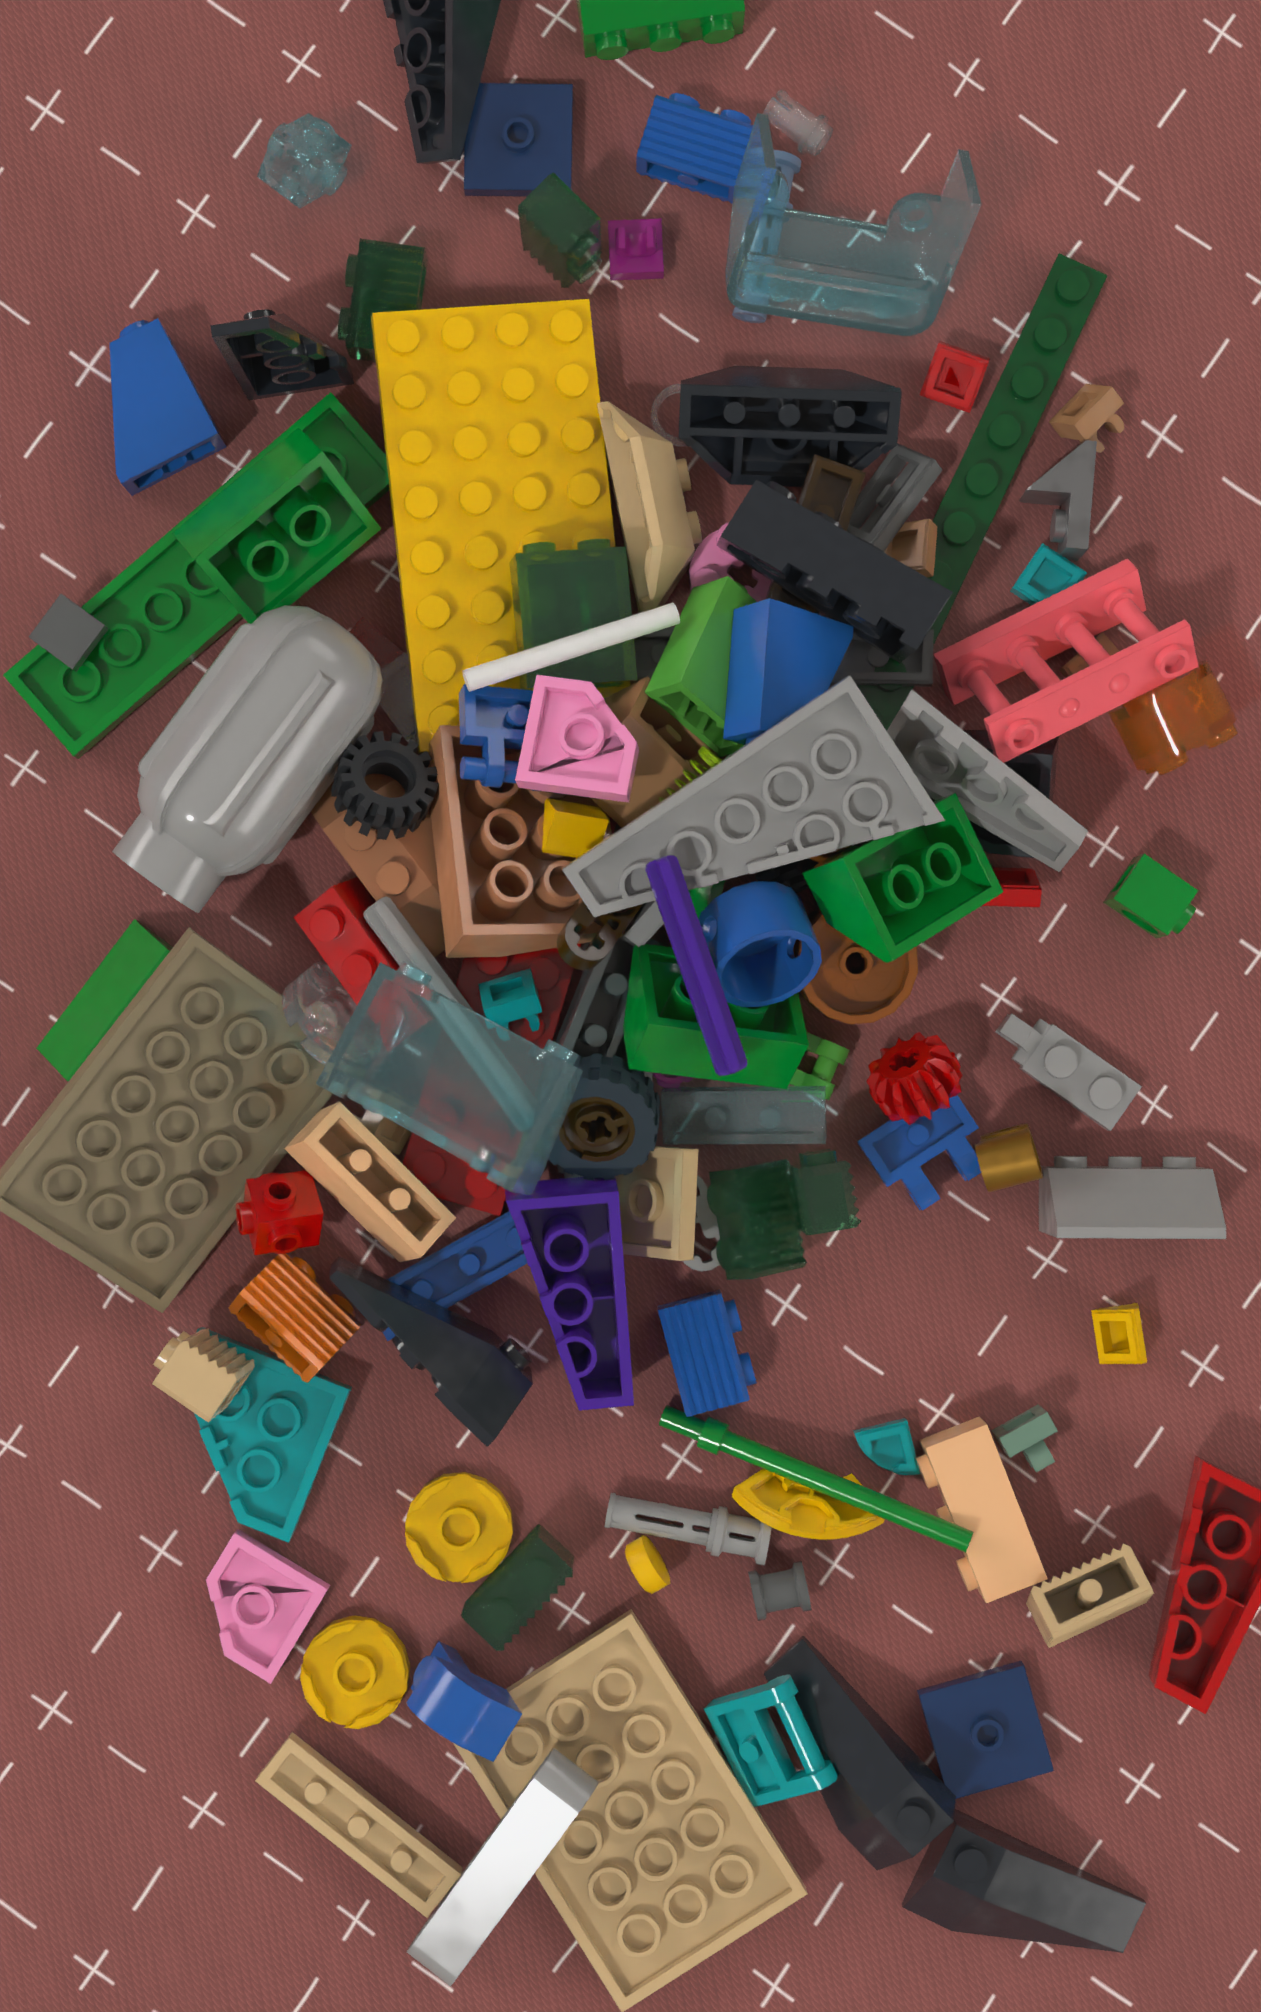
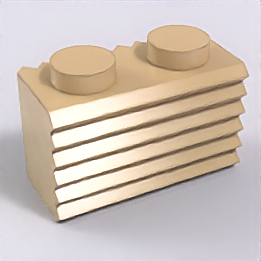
[152,1328,255,1423]
[1026,1544,1154,1648]

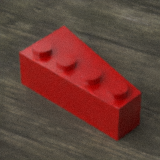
[1148,1455,1261,1714]

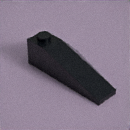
[383,0,501,164]
[210,310,354,401]
[329,1257,533,1447]
[764,1635,956,1871]

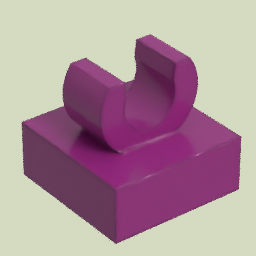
[608,218,664,281]

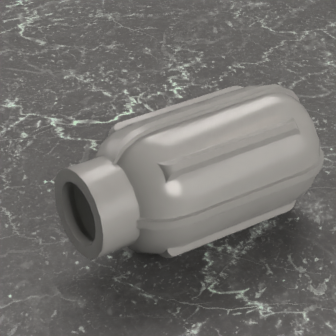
[112,605,382,913]

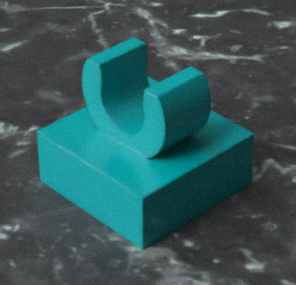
[478,968,542,1040]

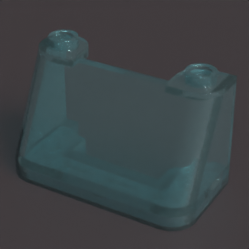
[316,961,583,1195]

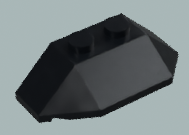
[678,366,902,487]

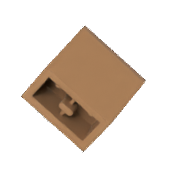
[591,676,718,828]

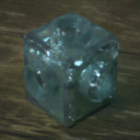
[257,113,352,209]

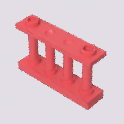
[933,558,1199,763]

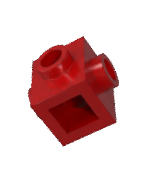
[236,1170,324,1255]

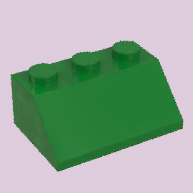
[576,0,745,60]
[172,428,381,624]
[802,793,1003,963]
[36,919,173,1082]
[623,944,809,1089]

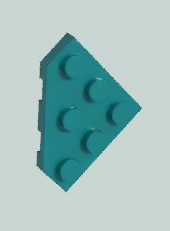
[194,1327,352,1543]

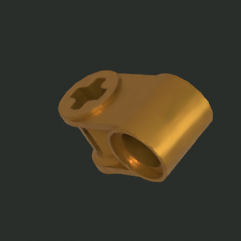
[975,1123,1043,1192]

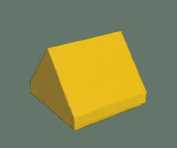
[542,798,609,858]
[1091,1303,1147,1364]

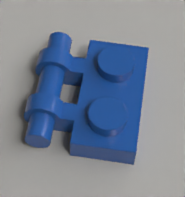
[459,684,546,792]

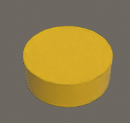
[625,1535,670,1594]

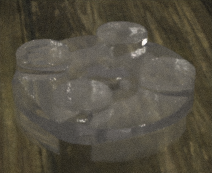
[282,962,380,1071]

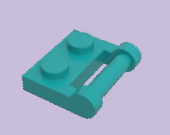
[704,1674,838,1807]

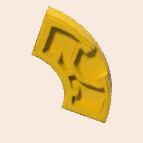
[732,1469,885,1540]

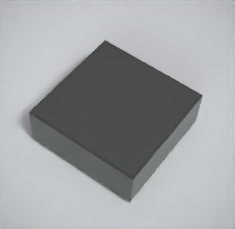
[29,594,109,672]

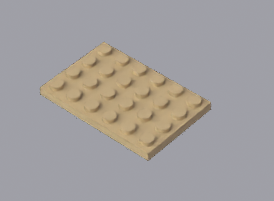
[453,1609,808,2012]

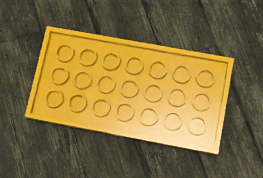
[371,299,630,754]

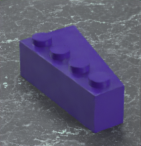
[505,1177,634,1410]

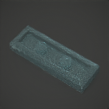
[661,1086,827,1144]

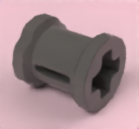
[748,1561,812,1621]

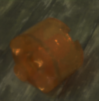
[1107,660,1238,775]

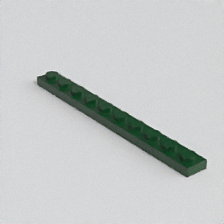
[857,253,1108,731]

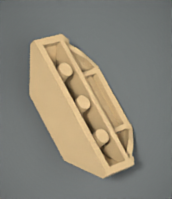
[597,401,702,613]

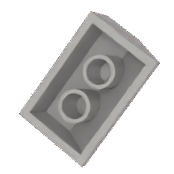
[1039,1156,1226,1239]

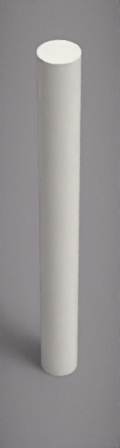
[462,602,680,692]

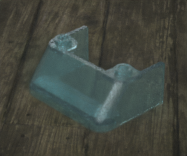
[725,113,982,336]

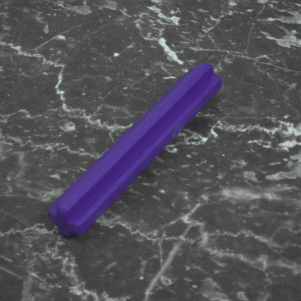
[645,855,748,1076]

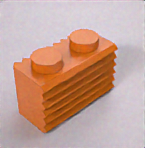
[228,1254,362,1383]

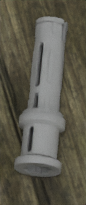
[604,1493,772,1566]

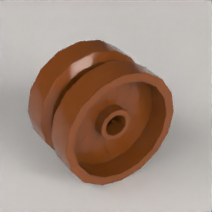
[793,908,918,1024]

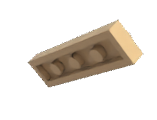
[255,1732,463,1918]

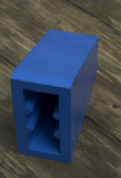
[109,318,227,496]
[723,598,853,745]

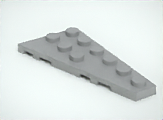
[562,675,945,917]

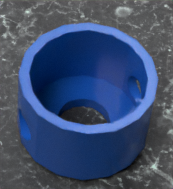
[699,881,822,1007]

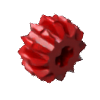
[866,1032,963,1125]

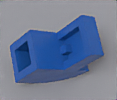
[406,1641,522,1762]

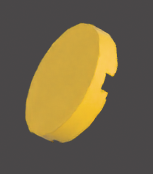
[405,1472,513,1583]
[300,1616,410,1729]

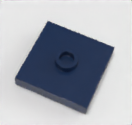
[464,83,573,197]
[917,1661,1054,1799]

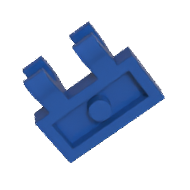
[857,1095,981,1211]

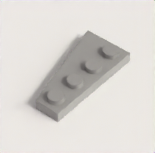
[887,690,1088,872]

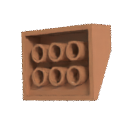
[427,725,625,958]

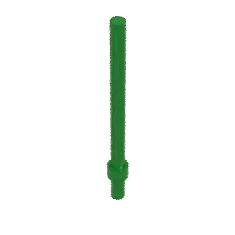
[659,1405,973,1553]

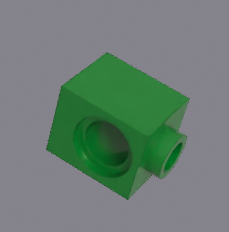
[1103,854,1199,939]

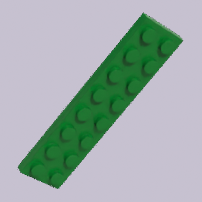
[3,392,390,759]

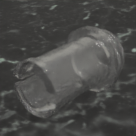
[762,89,833,156]

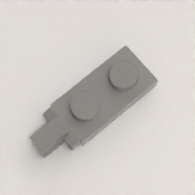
[995,1014,1142,1131]

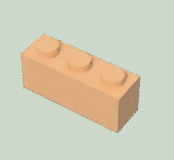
[284,1102,456,1262]
[916,1417,1048,1603]

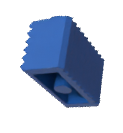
[636,93,760,204]
[657,1289,757,1417]

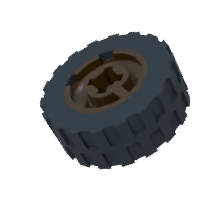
[535,1054,660,1180]

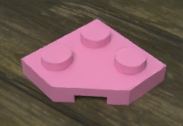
[515,675,639,803]
[206,1529,330,1684]

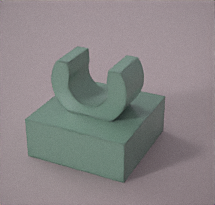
[991,1404,1058,1472]

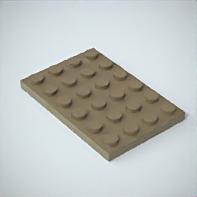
[0,927,363,1313]

